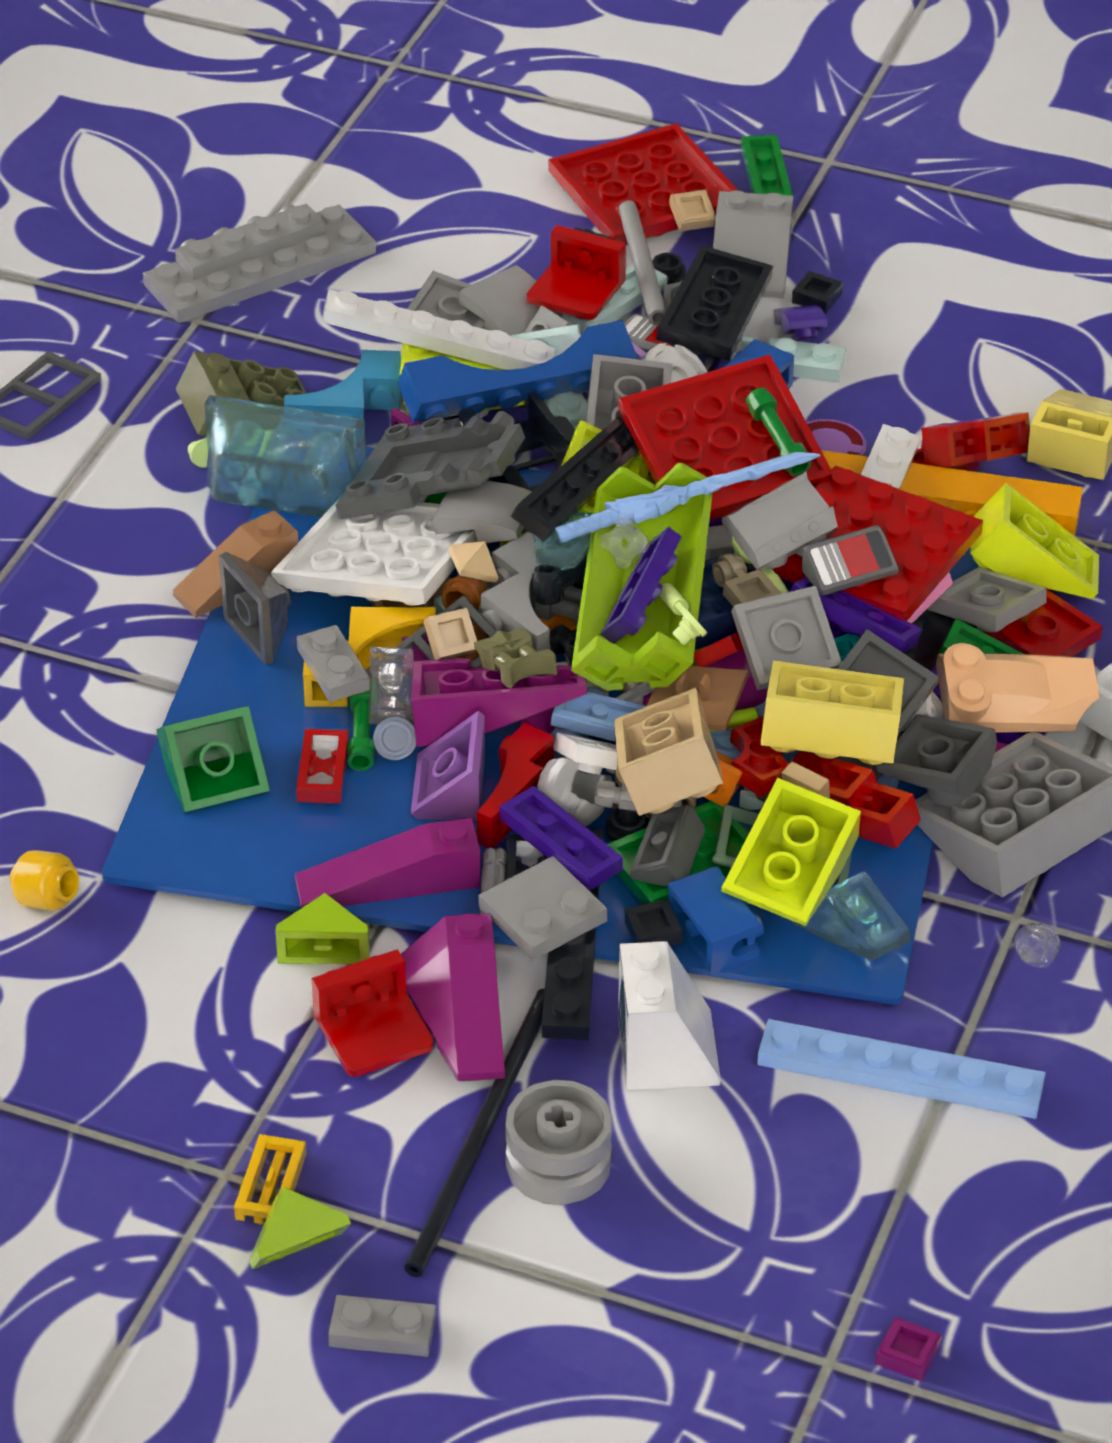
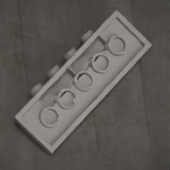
[143,203,376,323]

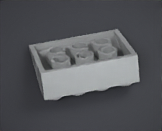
[915,732,1112,897]

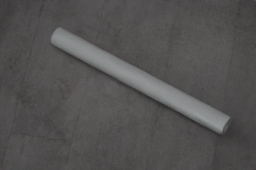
[618,200,666,325]

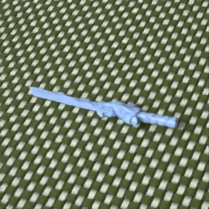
[555,452,820,544]

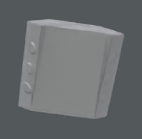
[722,472,838,570]

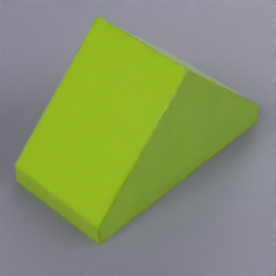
[276,893,370,964]
[249,1187,351,1269]

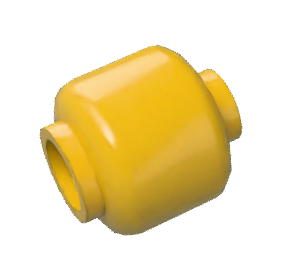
[10,850,79,911]

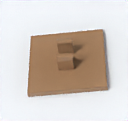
[646,666,749,731]

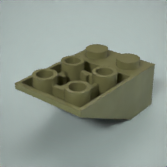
[176,351,307,440]

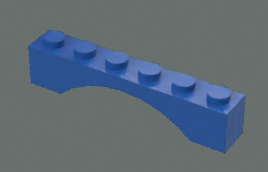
[397,320,638,423]

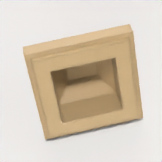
[448,541,499,583]

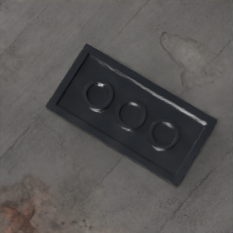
[656,245,773,361]

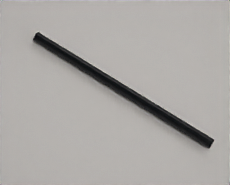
[404,989,545,1277]

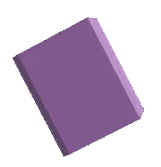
[411,711,485,821]

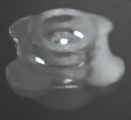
[600,517,649,569]

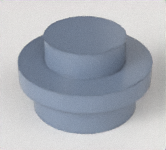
[373,717,416,760]

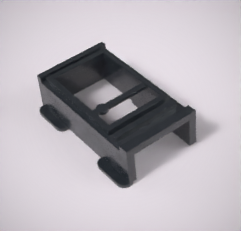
[458,392,576,491]

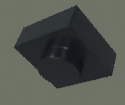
[792,271,843,314]
[624,899,683,946]

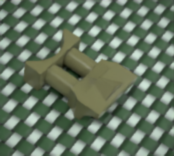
[474,628,557,688]

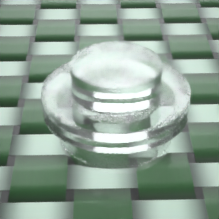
[1015,923,1060,968]

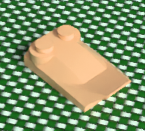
[936,643,1099,732]

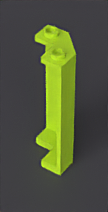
[571,463,712,690]

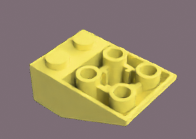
[1027,389,1112,480]

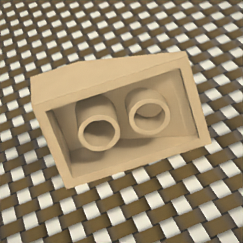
[614,688,723,816]

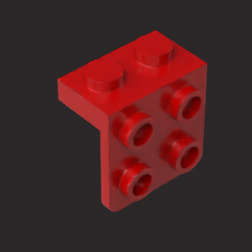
[527,225,626,320]
[311,949,433,1077]

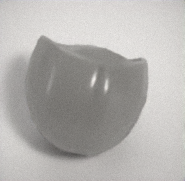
[537,758,612,827]

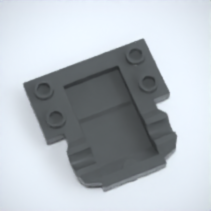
[335,411,525,519]

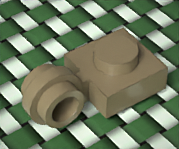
[712,554,782,606]

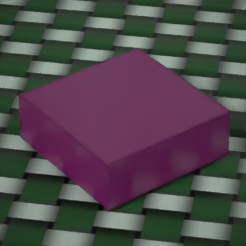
[875,1317,942,1382]

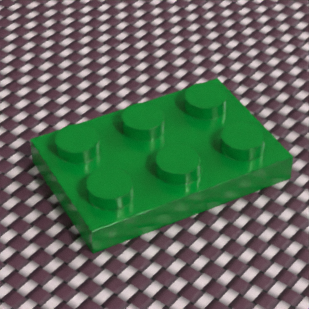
[607,801,749,905]

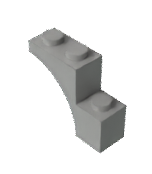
[481,532,558,652]

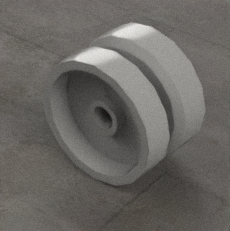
[506,1080,612,1205]

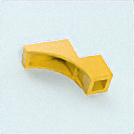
[303,607,436,707]

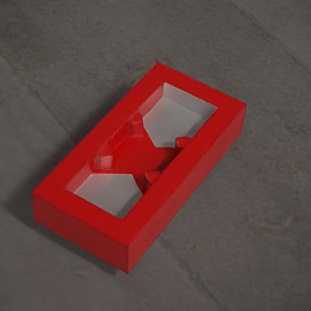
[296,729,349,803]

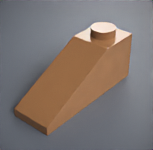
[173,510,298,618]

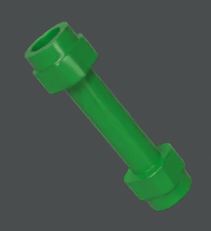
[746,388,811,476]
[347,682,376,771]

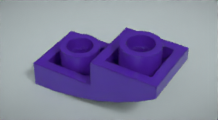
[773,305,828,340]

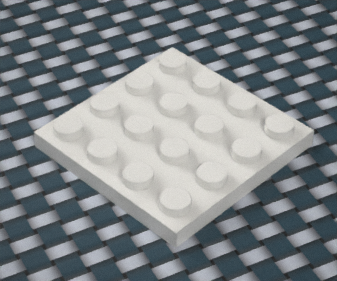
[271,498,478,606]

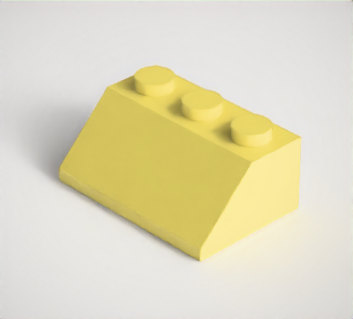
[760,660,904,765]

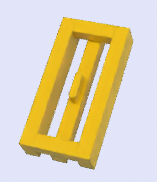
[234,1134,307,1224]

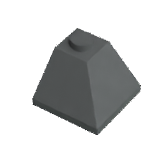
[219,552,290,665]

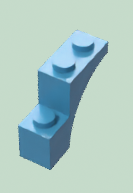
[283,350,401,438]

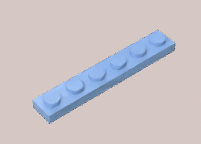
[757,1019,1046,1119]

